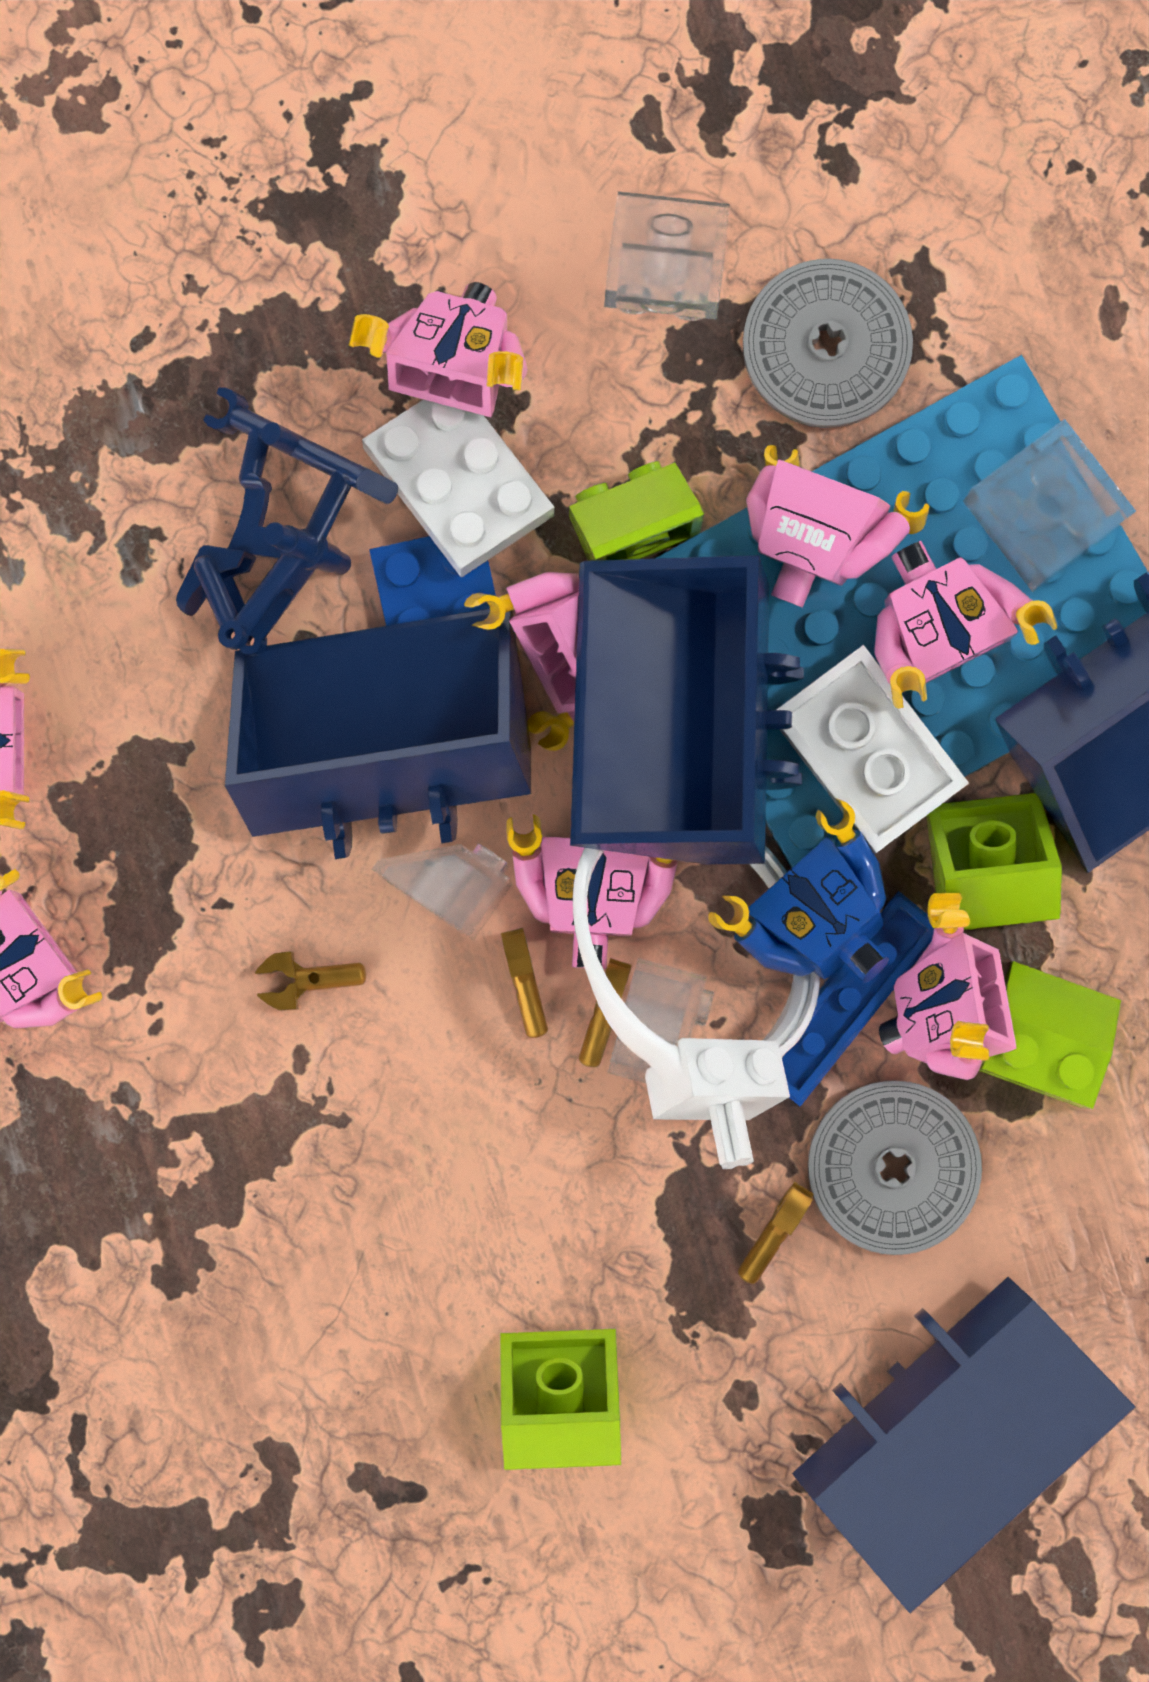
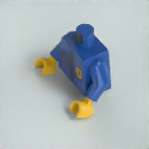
[708,798,889,983]

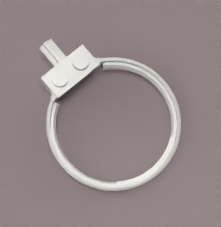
[573,846,820,1169]

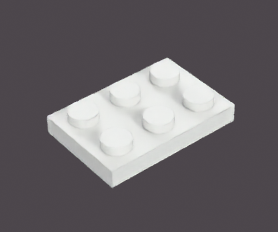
[362,399,555,577]
[777,645,969,854]

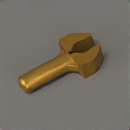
[501,928,548,1038]
[255,952,366,1011]
[578,958,632,1068]
[738,1181,814,1284]

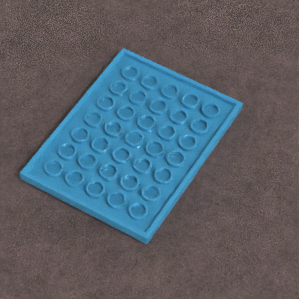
[655,355,1149,868]

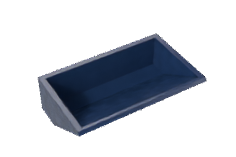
[570,555,804,865]
[995,572,1149,873]
[225,609,531,860]
[792,1277,1136,1614]

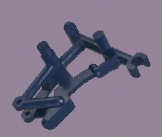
[176,387,398,657]

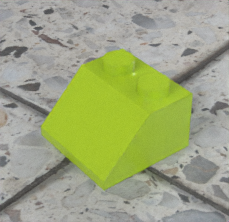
[569,461,704,561]
[926,793,1062,930]
[979,961,1121,1109]
[500,1329,621,1470]

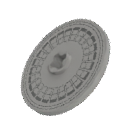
[743,259,913,428]
[808,1081,982,1255]

